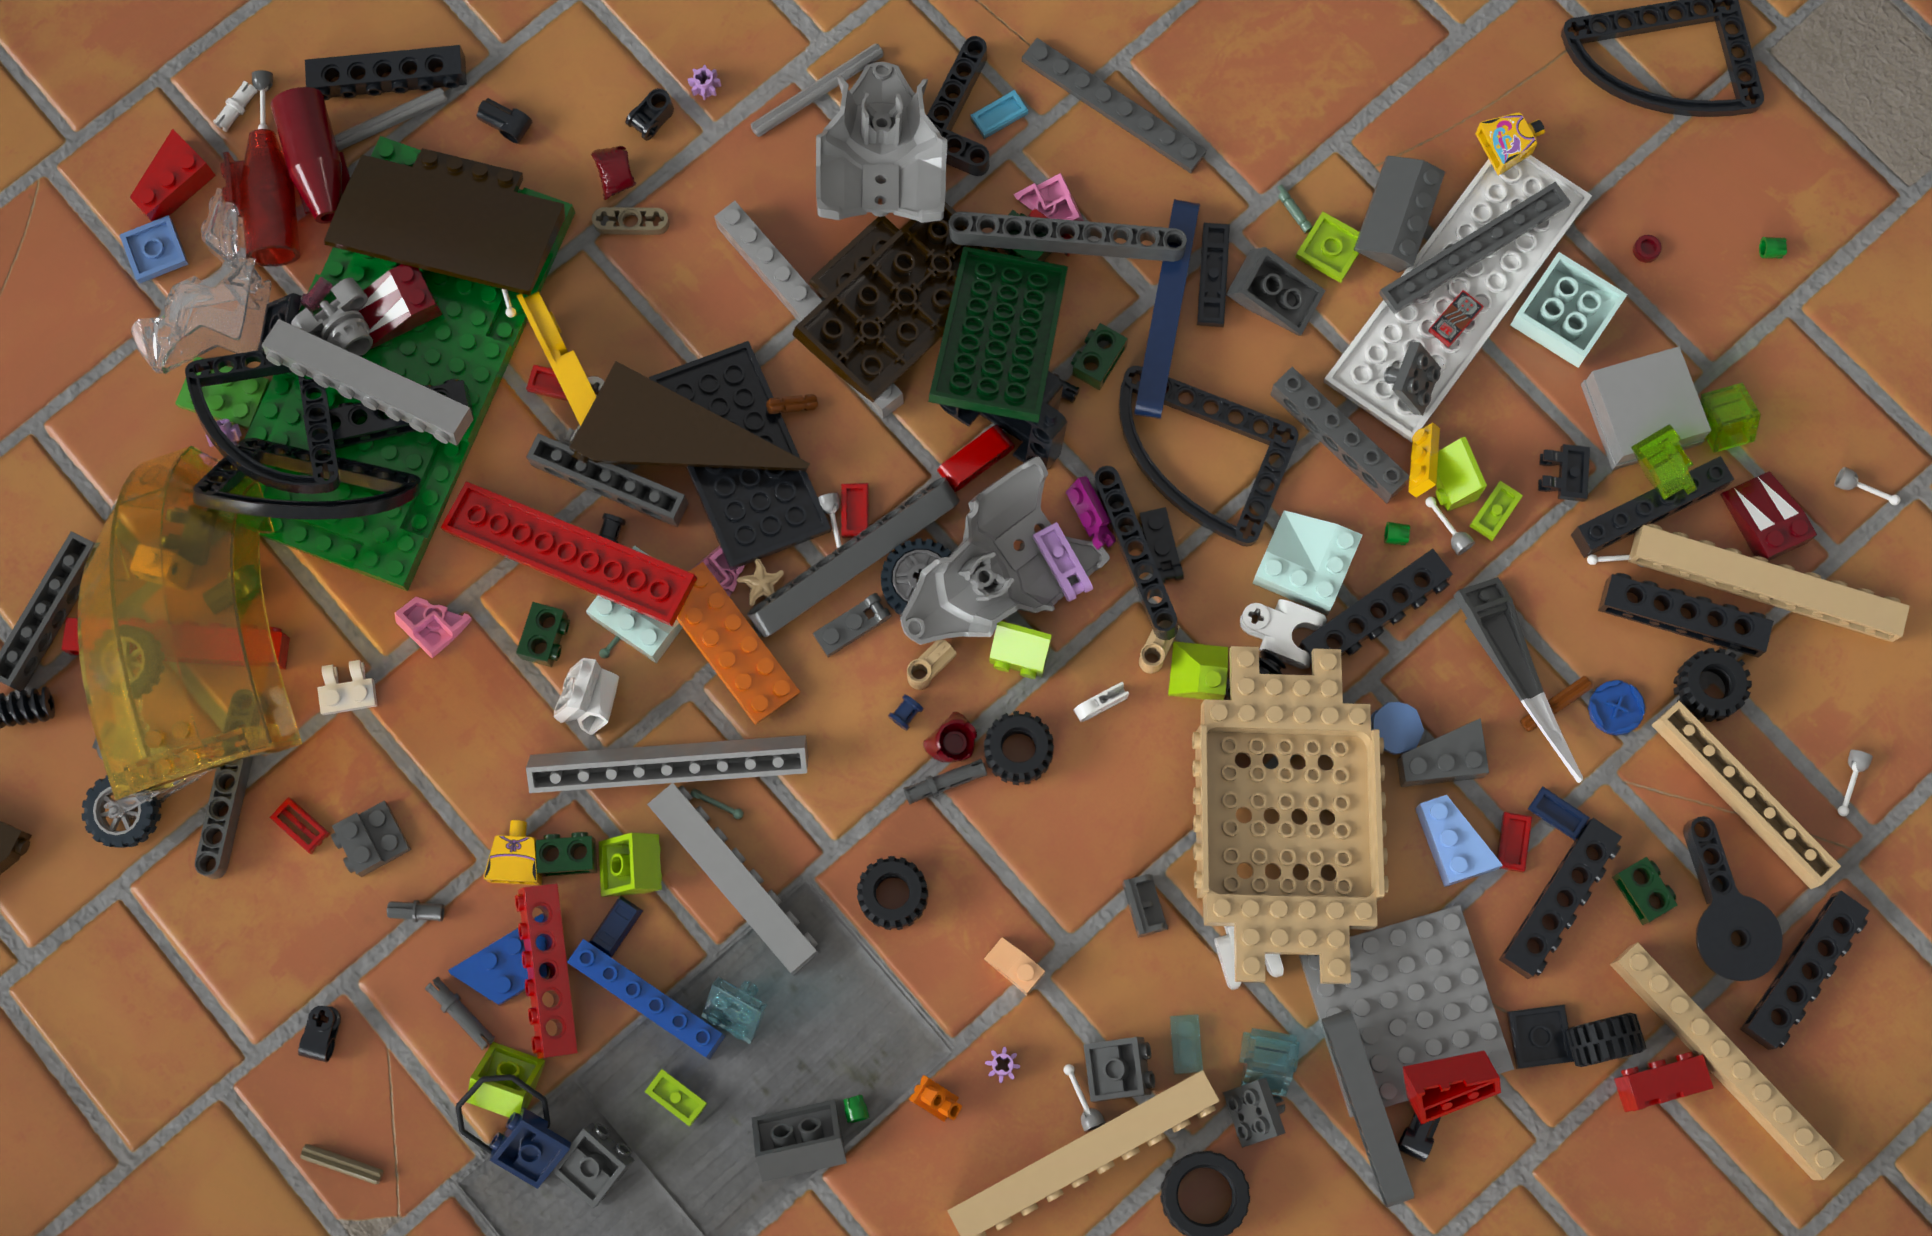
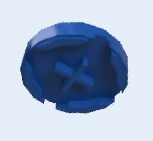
[1588,680,1646,736]

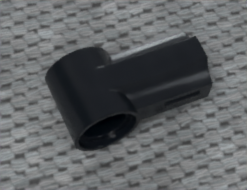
[476,98,533,144]
[1398,1112,1441,1162]

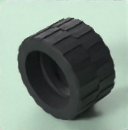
[1160,1151,1250,1236]

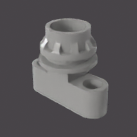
[291,278,373,357]

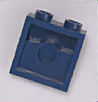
[489,1108,571,1189]

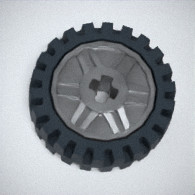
[881,538,952,615]

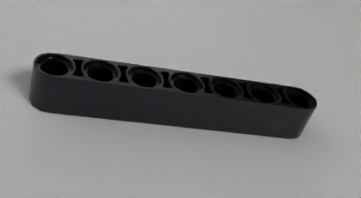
[1095,466,1178,640]

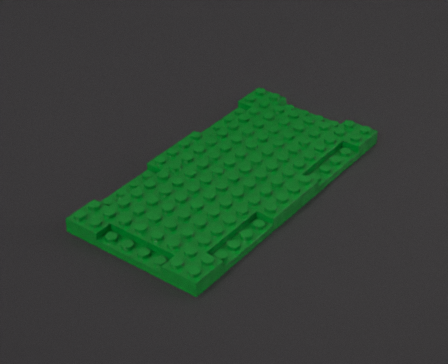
[207,136,575,591]

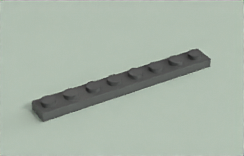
[1022,38,1207,173]
[1379,181,1571,314]

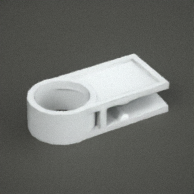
[1074,682,1129,722]

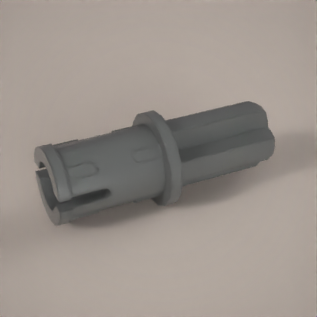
[387,900,445,922]

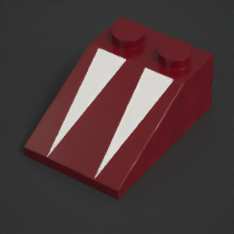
[358,264,443,350]
[1720,471,1817,561]

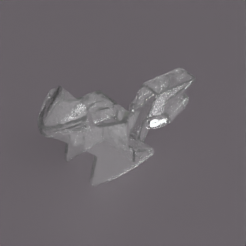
[131,188,271,374]

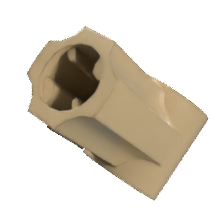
[1139,620,1180,674]
[907,639,957,690]

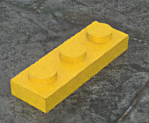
[1408,422,1440,498]

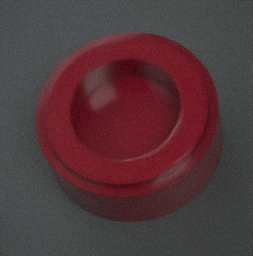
[1633,235,1662,263]

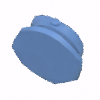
[1371,702,1424,755]

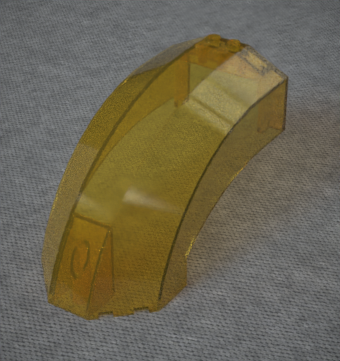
[78,446,302,801]

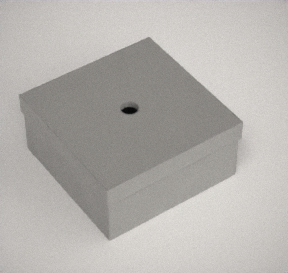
[1581,346,1711,470]

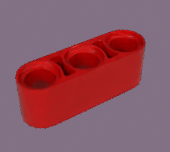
[937,424,1015,492]

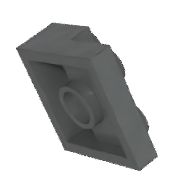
[331,801,411,877]
[1083,1037,1155,1102]
[552,1122,635,1208]

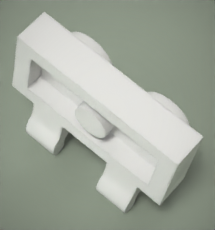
[317,660,378,715]

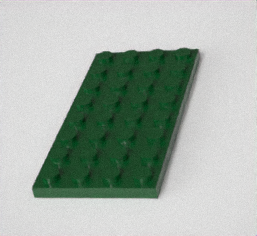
[928,247,1068,423]

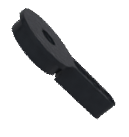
[1683,816,1783,981]

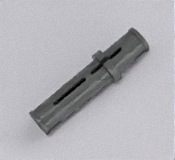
[903,759,987,805]
[425,977,496,1050]

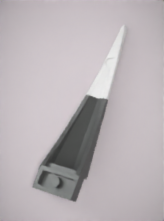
[1453,577,1583,783]

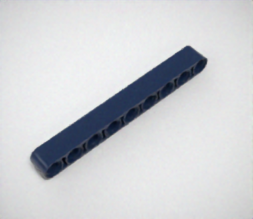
[1134,199,1200,419]

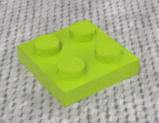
[1295,211,1360,283]

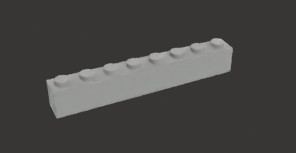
[262,319,473,446]
[647,783,819,975]

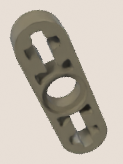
[592,207,670,235]

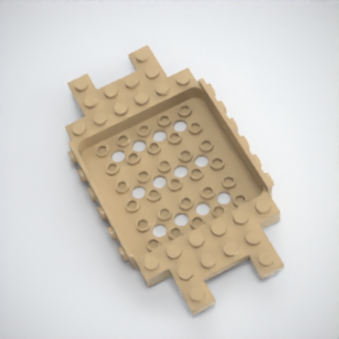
[1192,646,1389,984]

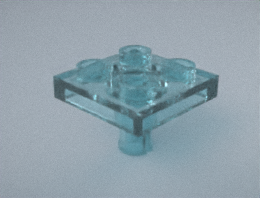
[702,977,767,1044]

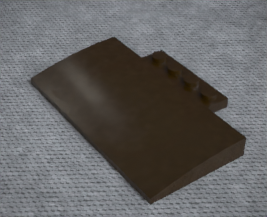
[324,148,565,296]
[792,202,1000,402]

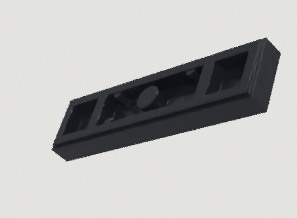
[1197,223,1230,327]

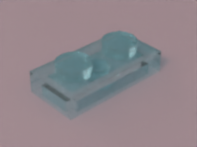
[1170,1015,1203,1074]

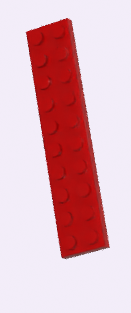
[440,481,698,627]

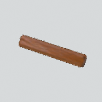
[1520,676,1593,732]

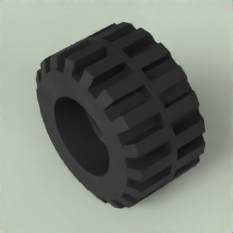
[1673,648,1752,722]
[984,711,1054,785]
[857,856,928,930]
[1566,1013,1646,1067]

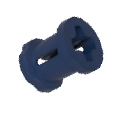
[888,694,924,731]

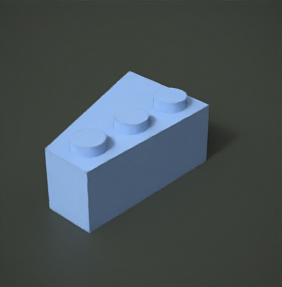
[1415,795,1503,887]

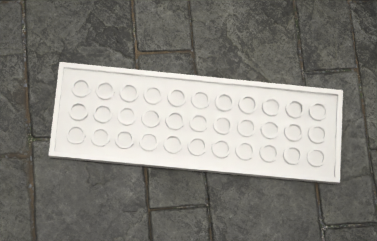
[1323,155,1592,443]

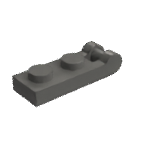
[813,593,892,657]

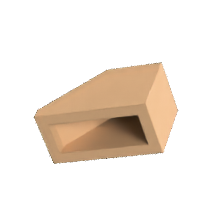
[984,938,1045,996]

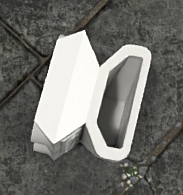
[554,658,620,735]

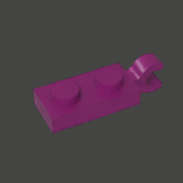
[1066,476,1116,550]

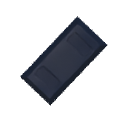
[1528,786,1590,841]
[589,895,643,957]

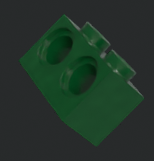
[1071,323,1128,390]
[516,602,570,667]
[536,832,597,877]
[1612,857,1678,925]

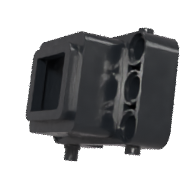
[940,371,1068,470]

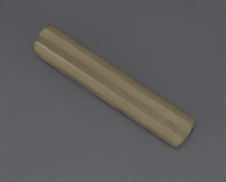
[300,1144,384,1184]

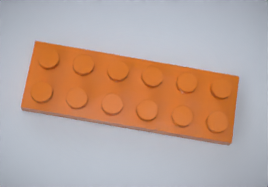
[676,562,800,725]

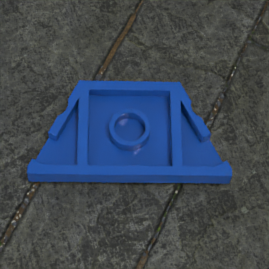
[448,914,549,1005]

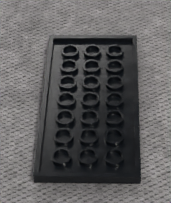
[649,341,831,570]

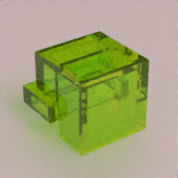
[1700,382,1761,453]
[1631,424,1697,499]

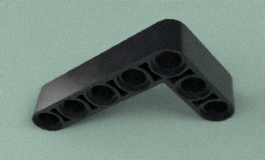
[927,36,990,176]

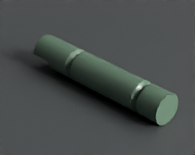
[1277,184,1313,234]

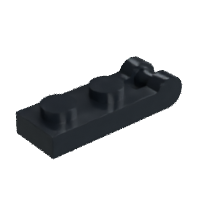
[1139,507,1184,584]

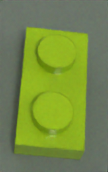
[1469,481,1523,541]
[645,1069,708,1127]

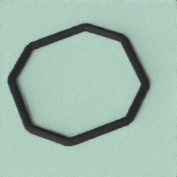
[455,1074,551,1154]

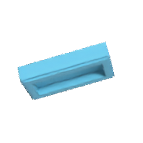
[970,90,1028,139]

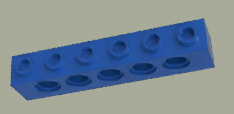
[567,939,726,1060]

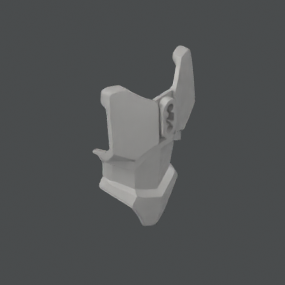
[816,62,947,223]
[900,457,1110,645]

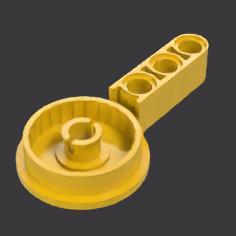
[517,291,596,426]

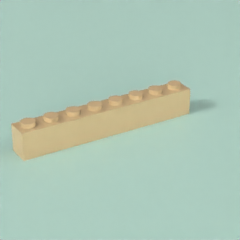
[1652,701,1841,889]

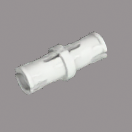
[213,81,258,132]

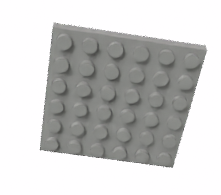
[1299,905,1514,1117]

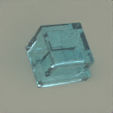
[1239,1028,1300,1097]

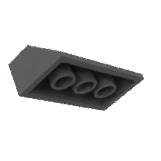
[1354,155,1445,272]

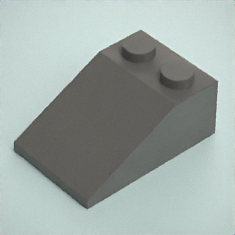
[1226,247,1326,336]

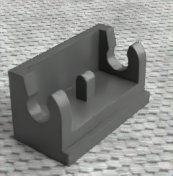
[1122,874,1168,938]

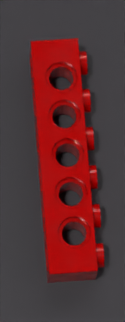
[515,883,578,1059]

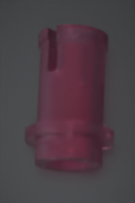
[300,277,333,312]

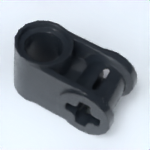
[625,88,674,141]
[298,1006,341,1063]

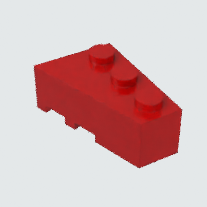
[130,129,216,222]
[1403,1050,1501,1124]
[1614,1051,1714,1112]

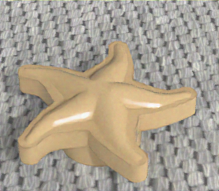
[737,559,784,606]

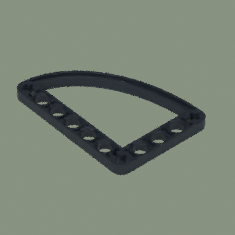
[1561,0,1764,117]
[185,349,341,494]
[1119,366,1299,547]
[193,438,421,520]

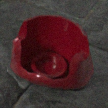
[591,146,636,200]
[923,712,977,763]

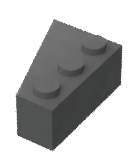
[1397,718,1489,787]

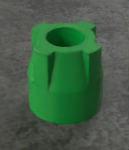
[1759,237,1787,259]
[1384,522,1410,545]
[843,1095,870,1123]

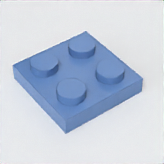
[119,215,189,284]

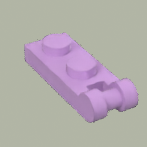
[1032,522,1093,602]

